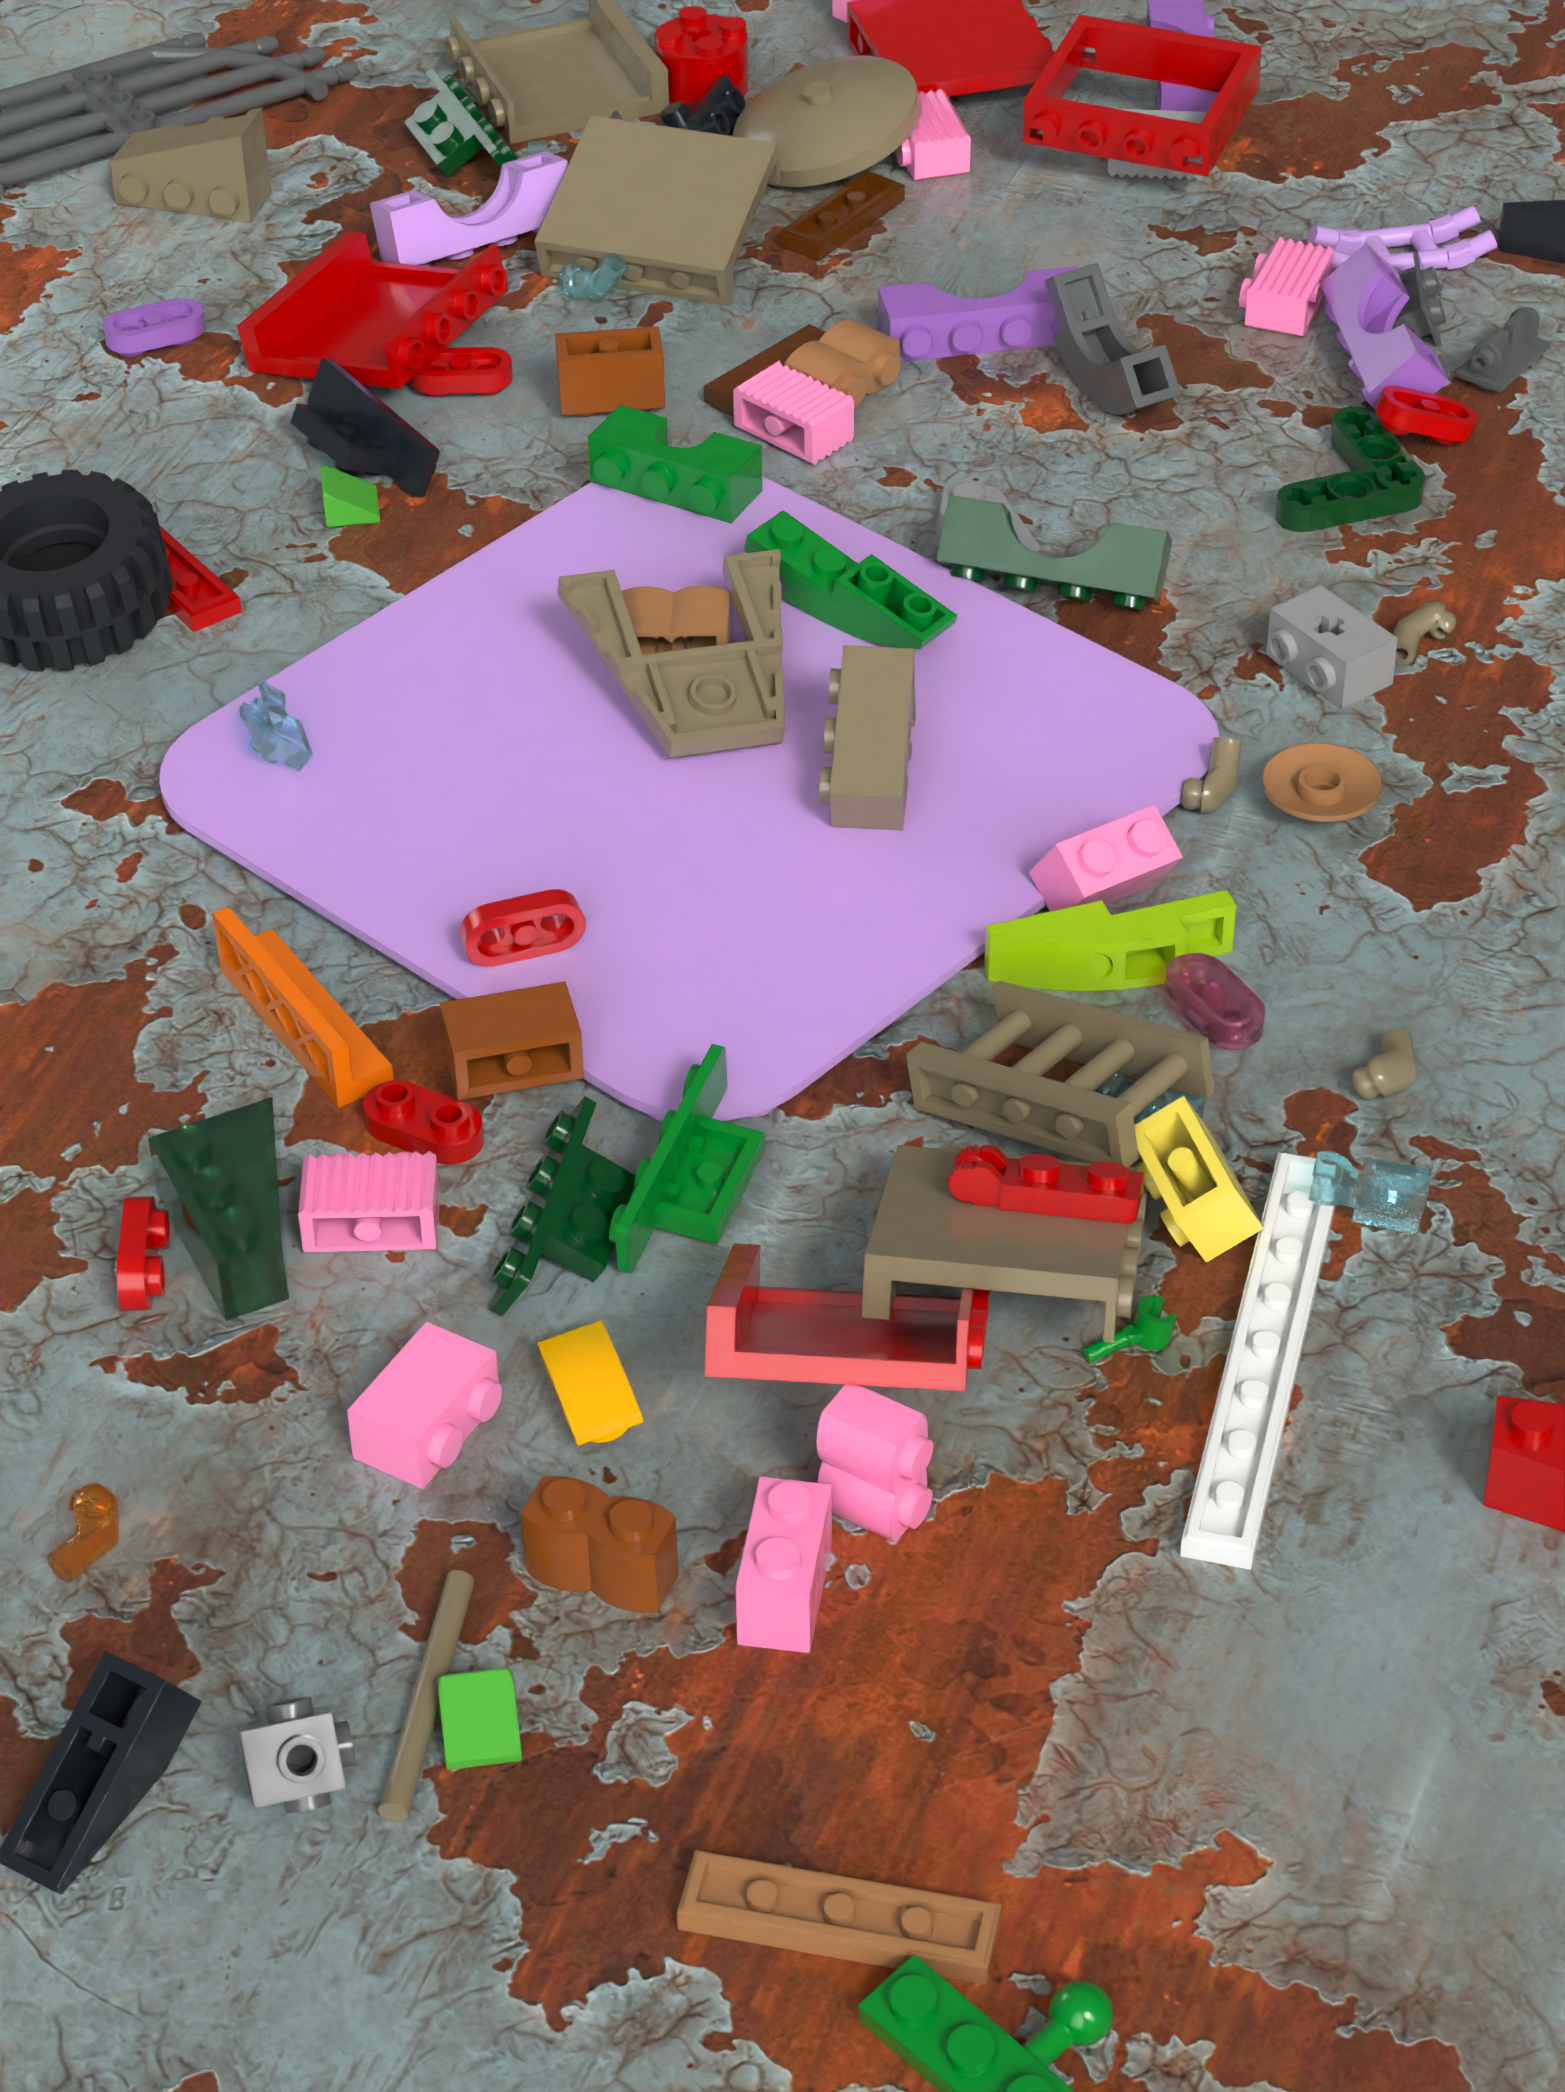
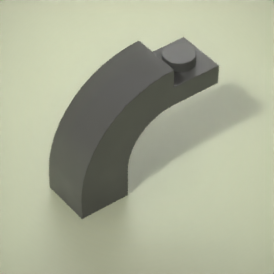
[1045,263,1182,415]

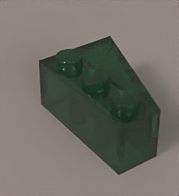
[148,1097,289,1321]

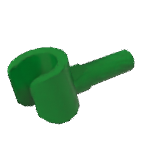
[1082,1295,1177,1363]

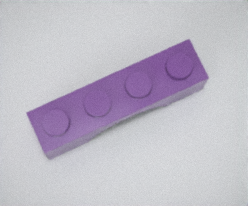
[1146,0,1219,112]
[1320,243,1449,408]
[878,266,1078,362]

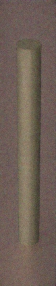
[378,1570,475,1822]

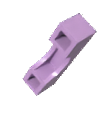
[370,151,568,266]

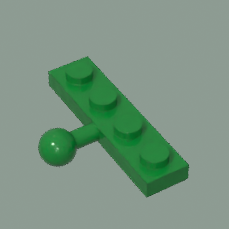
[858,1954,1114,2092]

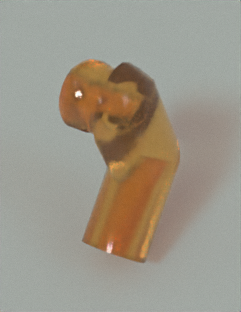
[47,1483,120,1583]

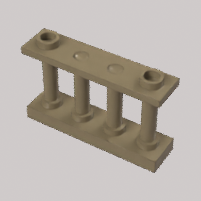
[906,980,1215,1168]

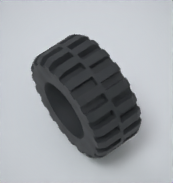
[0,470,173,672]

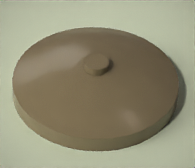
[733,56,921,187]

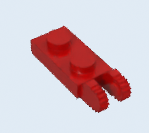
[947,1144,1144,1224]

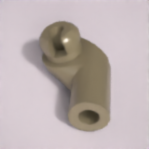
[1393,601,1456,665]
[1181,737,1242,814]
[1352,1029,1416,1100]

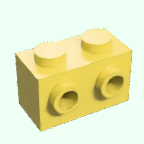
[1134,1096,1264,1263]

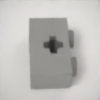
[1266,585,1398,709]

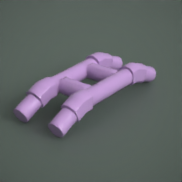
[1307,205,1498,272]

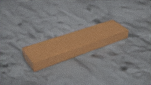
[677,1850,1002,1985]

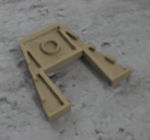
[557,549,785,758]

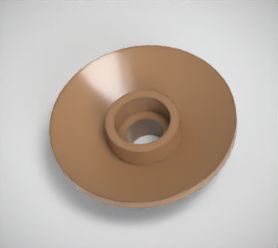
[1262,743,1382,822]

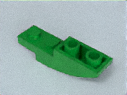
[744,510,957,649]

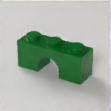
[588,405,763,524]

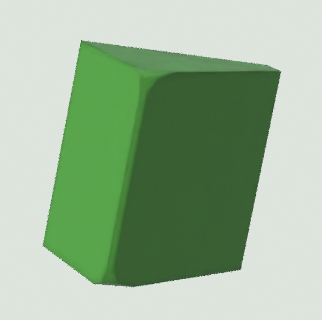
[320,466,380,527]
[437,1668,522,1770]

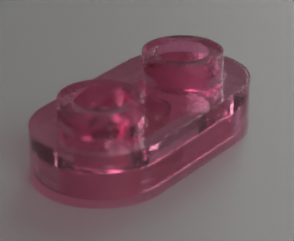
[1164,953,1265,1050]

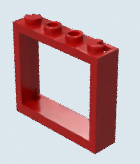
[1023,14,1262,177]

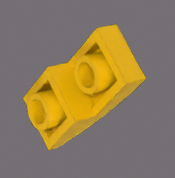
[537,1320,644,1446]

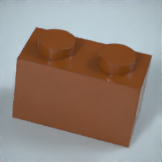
[555,326,665,417]
[439,981,584,1100]

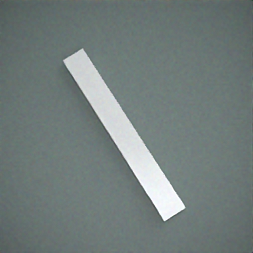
[1180,1152,1344,1570]

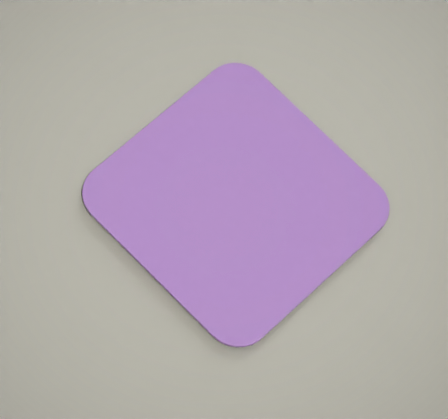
[159,476,1219,1121]

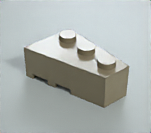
[110,108,272,223]
[819,645,916,830]

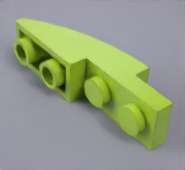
[984,890,1236,991]

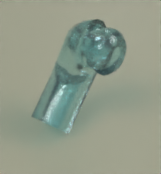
[559,254,627,301]

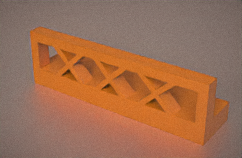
[212,906,394,1108]

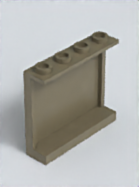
[444,0,669,144]
[534,115,781,306]
[861,1145,1147,1343]

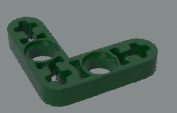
[1275,406,1425,532]

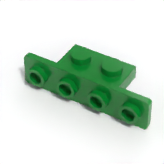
[609,1044,765,1273]

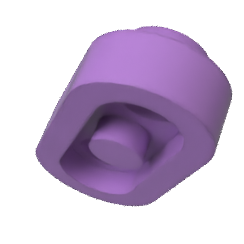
[103,298,205,357]

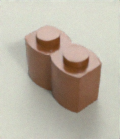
[521,1476,678,1613]

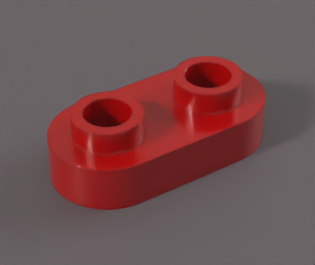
[410,347,513,397]
[1374,386,1479,445]
[459,889,586,967]
[363,1080,484,1165]
[117,1196,170,1311]

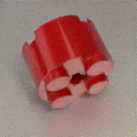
[654,6,749,105]

